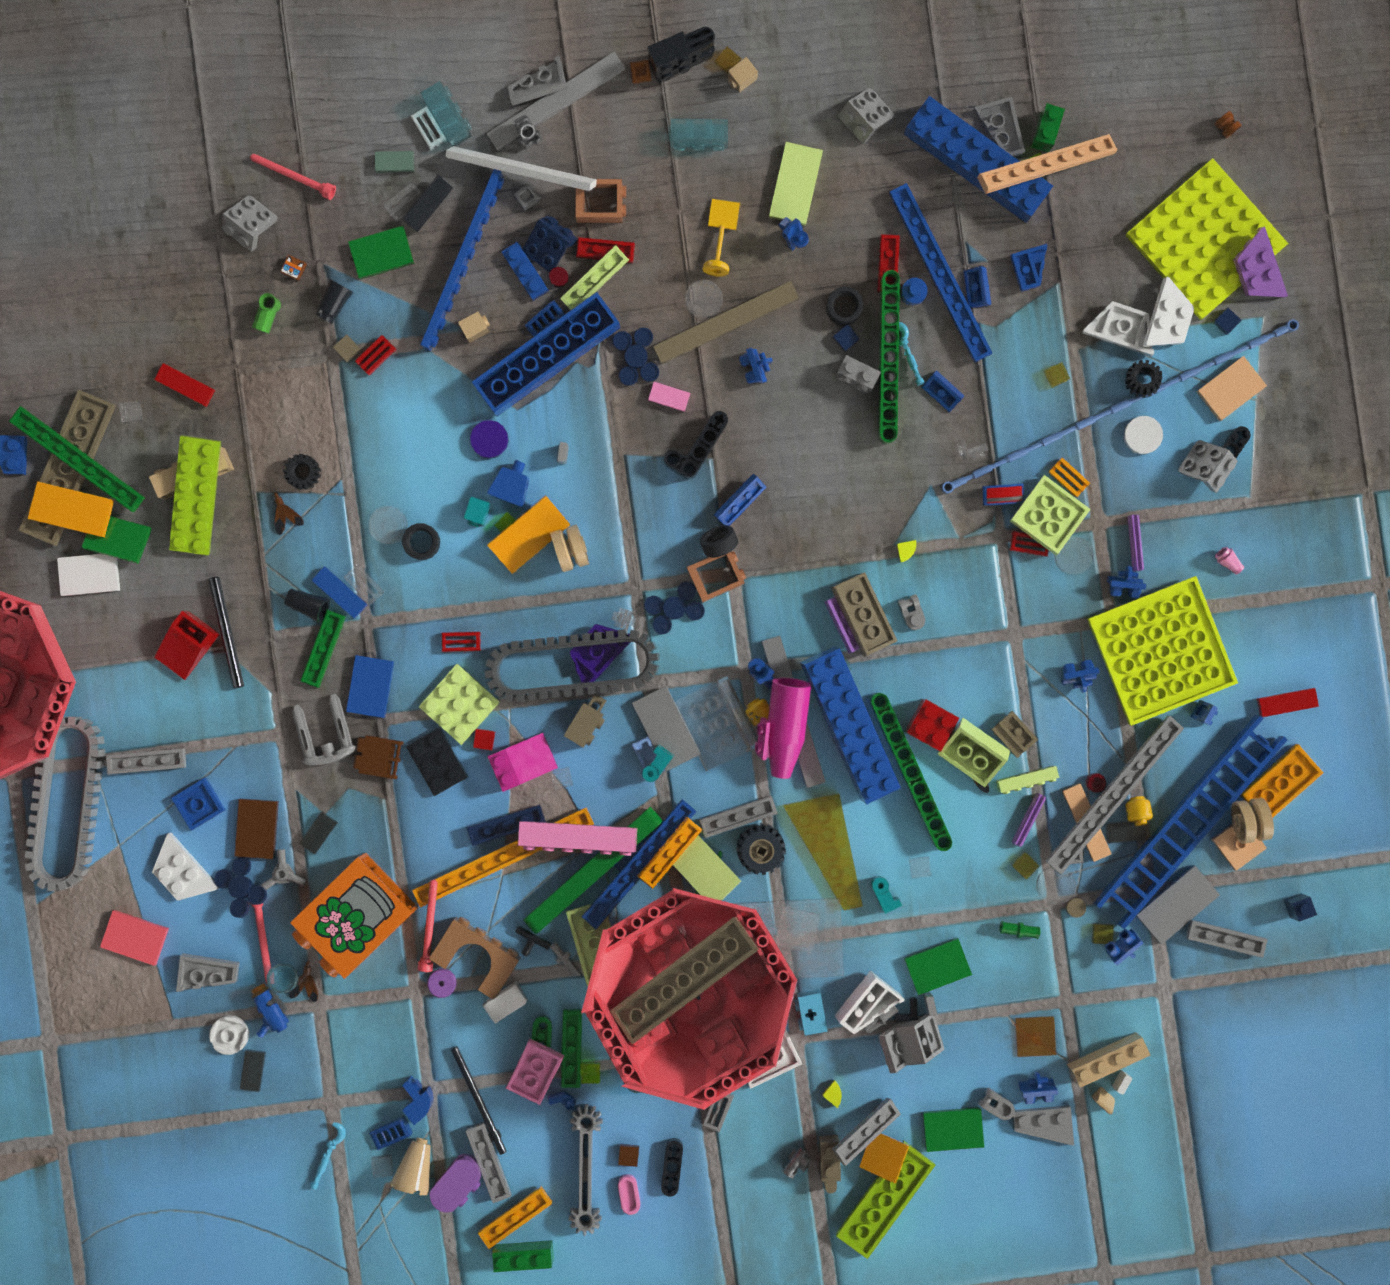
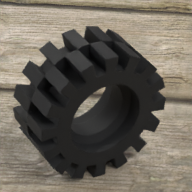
[1125,360,1163,398]
[283,454,321,490]

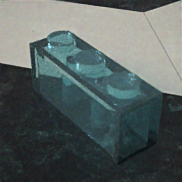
[420,81,472,147]
[670,119,728,151]

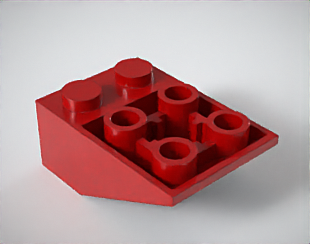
[154,611,220,680]

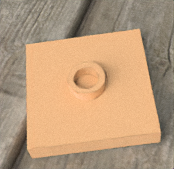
[1211,824,1267,871]

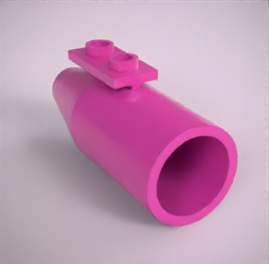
[755,678,811,779]

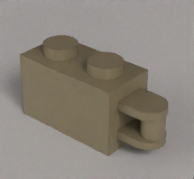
[564,694,607,748]
[819,1135,841,1194]

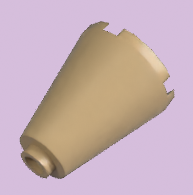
[390,1137,431,1195]

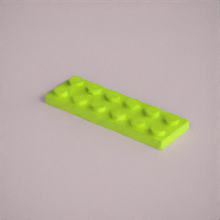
[169,435,221,555]
[836,1140,936,1259]

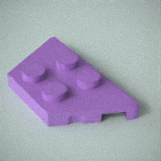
[1233,226,1288,297]

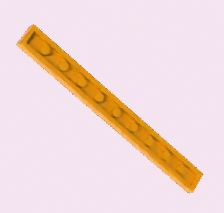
[412,807,594,908]

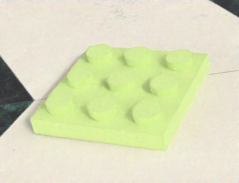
[1010,475,1091,555]
[419,664,500,745]

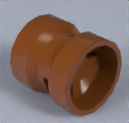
[1214,111,1242,138]

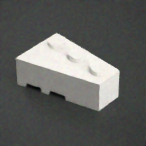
[834,970,905,1034]

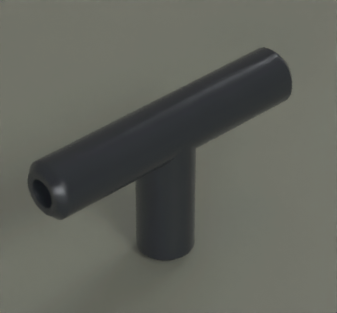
[515,926,552,956]
[895,997,918,1022]

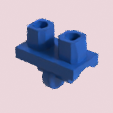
[779,217,809,251]
[739,348,773,384]
[1107,566,1147,598]
[748,658,775,689]
[1061,660,1100,693]
[1105,928,1144,966]
[1019,1072,1058,1104]

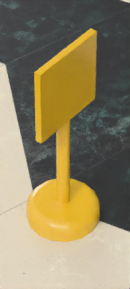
[702,199,740,277]

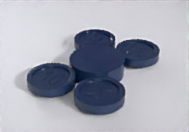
[613,328,659,386]
[644,581,705,635]
[214,857,267,918]

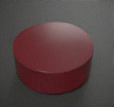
[549,267,569,287]
[1086,773,1106,793]

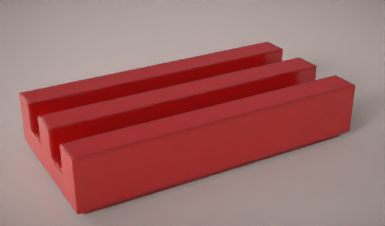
[355,335,397,376]
[1009,531,1049,557]
[442,632,481,652]

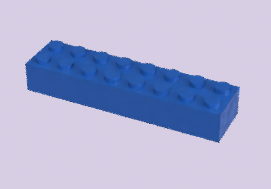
[904,96,1053,223]
[472,292,621,417]
[800,646,901,805]

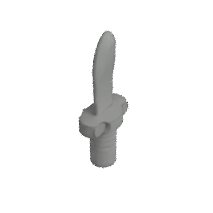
[550,942,581,976]

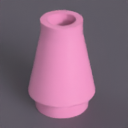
[1215,547,1244,574]

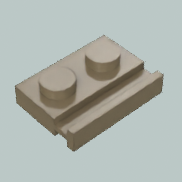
[991,711,1038,758]

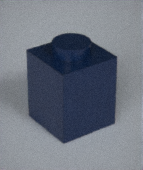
[1284,893,1317,922]

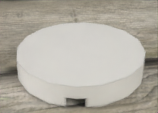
[1124,416,1163,454]
[209,1015,249,1055]

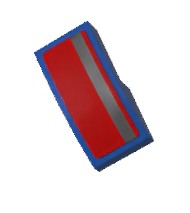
[982,483,1024,505]

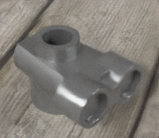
[514,115,542,150]
[782,1147,812,1179]

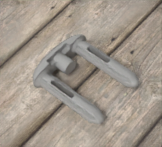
[292,694,356,765]

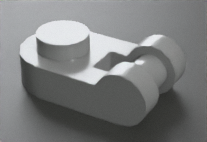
[898,594,926,630]
[978,1087,1015,1120]

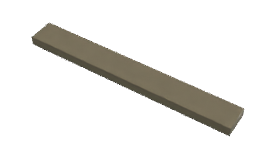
[653,281,799,365]

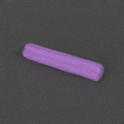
[1128,515,1144,571]
[1012,793,1046,847]

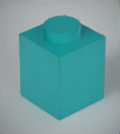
[464,497,492,528]

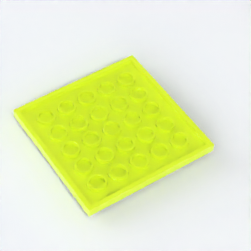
[1125,158,1289,320]
[1087,576,1238,726]

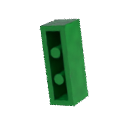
[492,1240,554,1272]

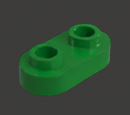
[532,1016,552,1048]

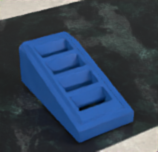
[525,300,565,337]
[369,1115,413,1150]

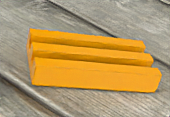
[1048,458,1090,498]

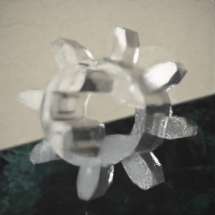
[611,608,636,630]

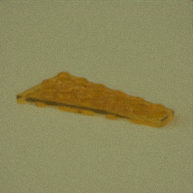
[783,793,863,911]

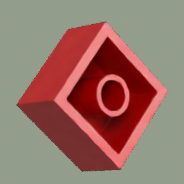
[904,699,959,752]

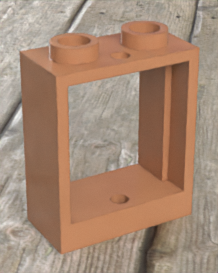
[576,179,626,223]
[687,551,746,603]

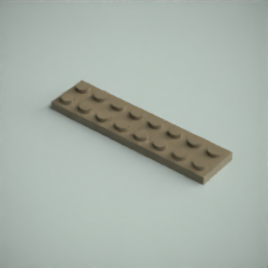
[19,390,116,546]
[610,917,759,1044]

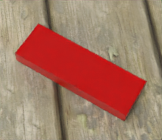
[877,234,900,293]
[576,237,635,263]
[154,363,216,407]
[1257,688,1319,717]

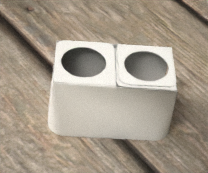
[482,981,527,1023]

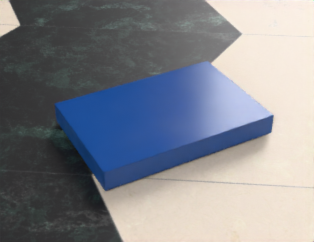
[346,655,395,718]

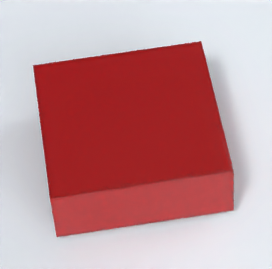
[473,728,496,751]

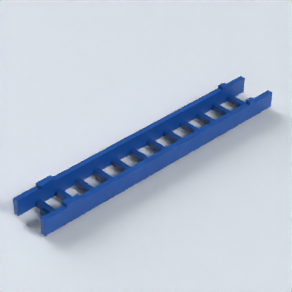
[1093,715,1288,929]

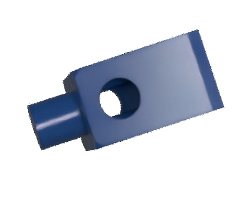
[487,460,530,508]

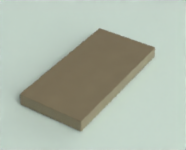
[831,572,897,657]

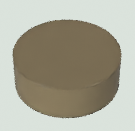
[1066,897,1086,918]

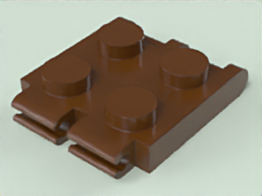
[353,735,404,779]

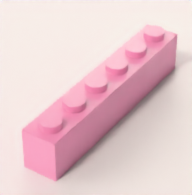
[518,821,637,856]

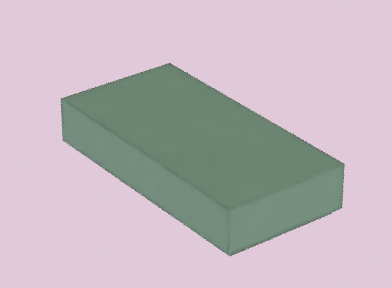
[375,151,414,173]

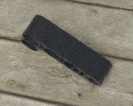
[664,411,728,479]

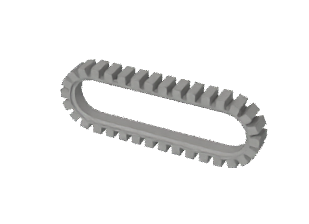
[24,716,105,892]

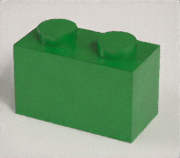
[1031,103,1065,153]

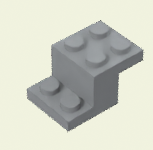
[879,1013,945,1073]

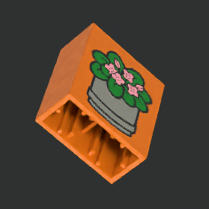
[290,853,419,979]

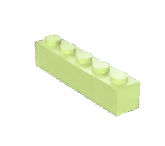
[996,765,1059,794]

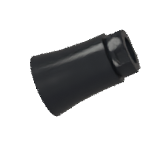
[316,279,354,324]
[284,588,330,623]

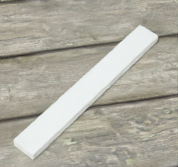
[446,146,597,191]

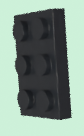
[406,727,468,796]

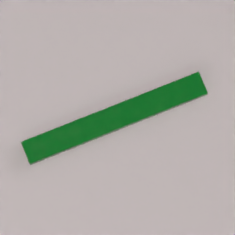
[9,406,146,513]

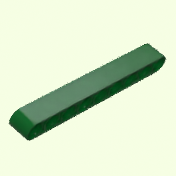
[878,270,900,444]
[869,693,952,851]
[523,806,663,935]

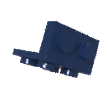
[523,216,578,272]

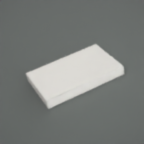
[57,554,120,596]
[748,1029,802,1089]

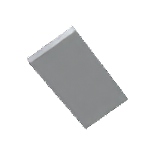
[632,685,701,771]
[1136,865,1220,945]

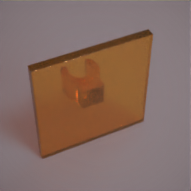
[1015,1016,1056,1057]

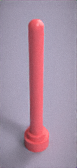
[250,154,336,200]
[417,880,438,972]
[249,902,273,985]

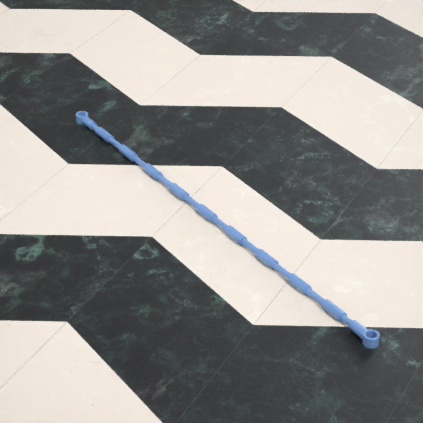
[941,319,1299,494]

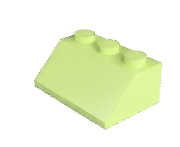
[938,718,1010,787]

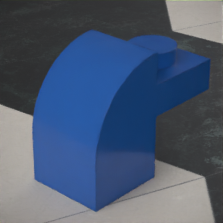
[402,1076,434,1125]

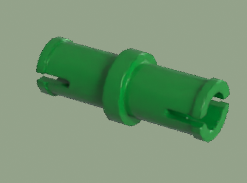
[999,921,1041,939]

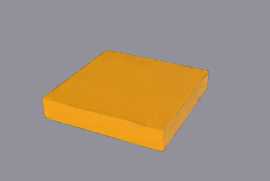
[859,1133,909,1183]

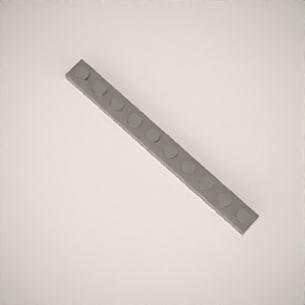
[1045,716,1184,875]

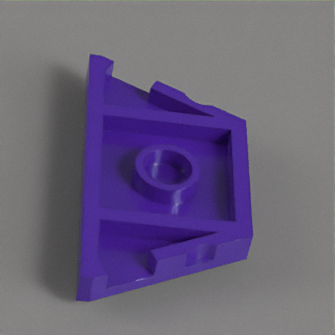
[570,624,631,690]

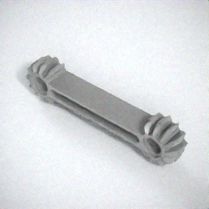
[569,1104,603,1236]

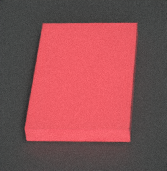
[100,910,169,966]

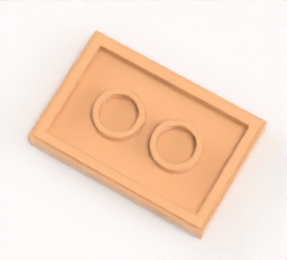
[1196,356,1267,422]

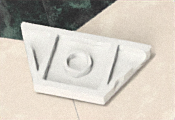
[1143,277,1194,347]
[1082,301,1154,357]
[152,833,219,901]

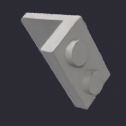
[838,88,894,144]
[222,196,278,252]
[1178,440,1238,493]

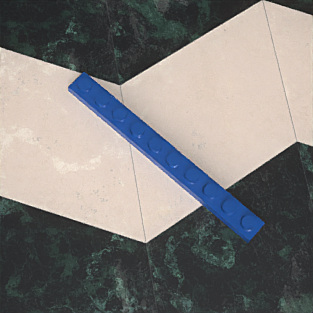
[420,169,504,352]
[889,183,992,363]

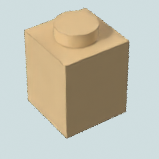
[727,57,758,93]
[458,312,490,343]

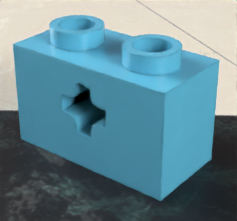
[794,989,828,1036]

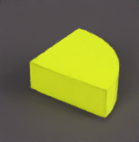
[896,540,916,563]
[822,1079,842,1108]

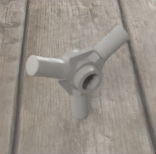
[261,849,307,890]

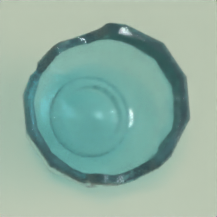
[266,964,299,993]

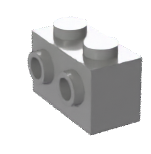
[836,355,881,393]

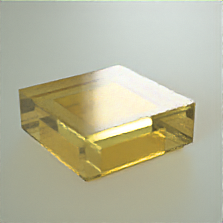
[715,46,742,74]
[1044,362,1070,388]
[1011,852,1039,880]
[1092,923,1114,944]

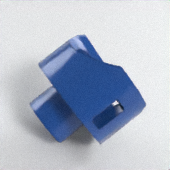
[900,278,928,305]

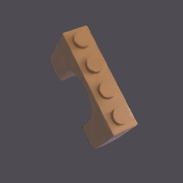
[429,917,521,999]

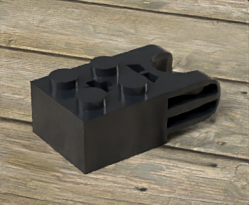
[647,27,715,82]

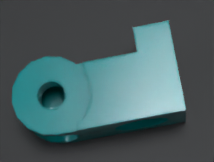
[642,744,674,782]
[871,876,902,914]

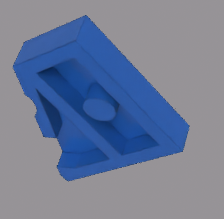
[1010,244,1048,292]
[0,435,27,475]

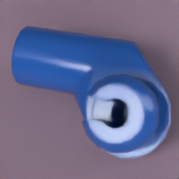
[547,1091,576,1110]

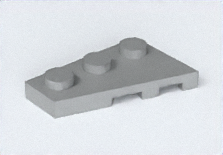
[508,55,567,106]
[974,97,1025,157]
[176,953,240,992]
[1012,1105,1074,1146]

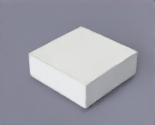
[1112,1070,1132,1095]

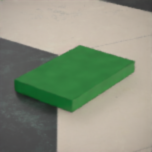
[348,226,415,279]
[82,516,152,564]
[904,938,972,995]
[923,1107,984,1152]

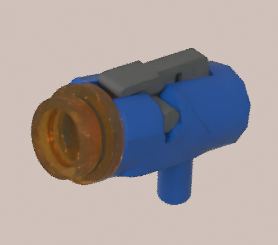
[250,983,289,1038]

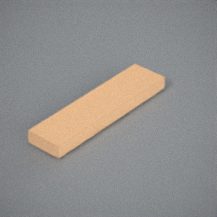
[1062,783,1112,862]

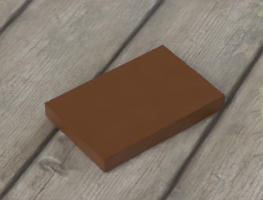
[235,798,279,859]

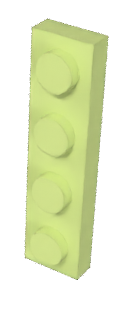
[560,245,629,310]

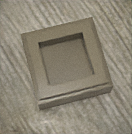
[333,334,361,362]

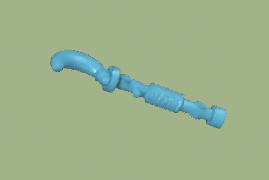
[893,322,925,386]
[310,1122,346,1189]

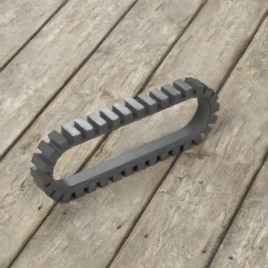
[485,629,660,702]

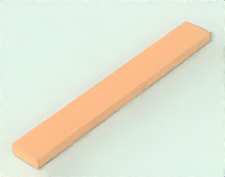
[977,134,1117,194]

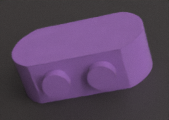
[430,1154,482,1212]

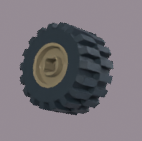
[736,823,786,875]

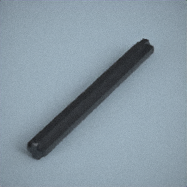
[208,577,244,689]

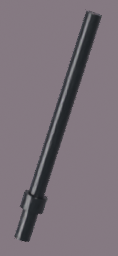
[451,1046,507,1155]

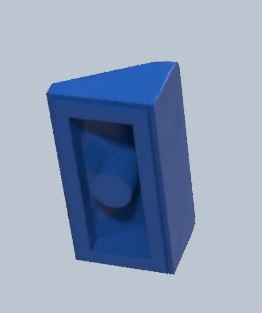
[964,266,991,308]
[922,371,964,413]

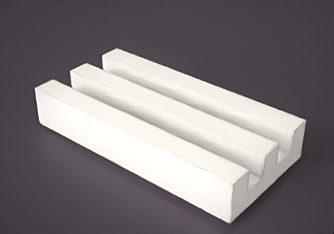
[411,106,447,150]

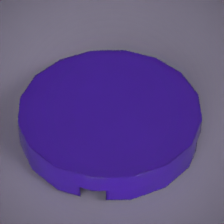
[470,420,509,459]

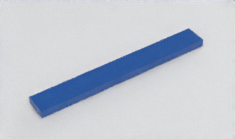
[582,799,697,929]

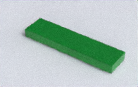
[300,610,346,688]
[561,1009,582,1088]

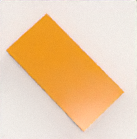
[28,481,114,537]
[487,495,570,574]
[1240,744,1324,818]

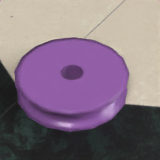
[427,968,456,998]

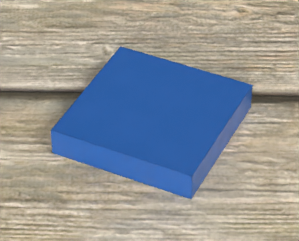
[171,778,226,831]

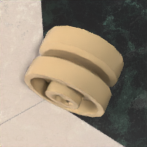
[551,524,590,572]
[1231,797,1274,844]

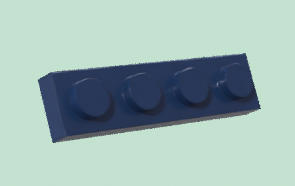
[467,804,546,846]

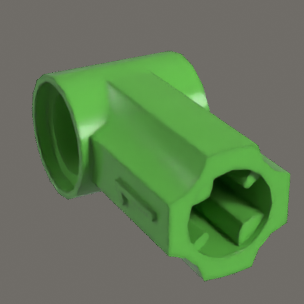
[252,293,281,334]

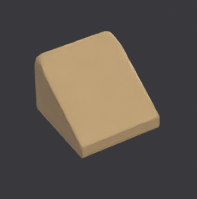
[1092,1087,1115,1114]

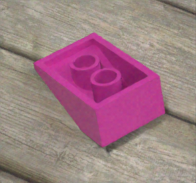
[488,733,558,792]

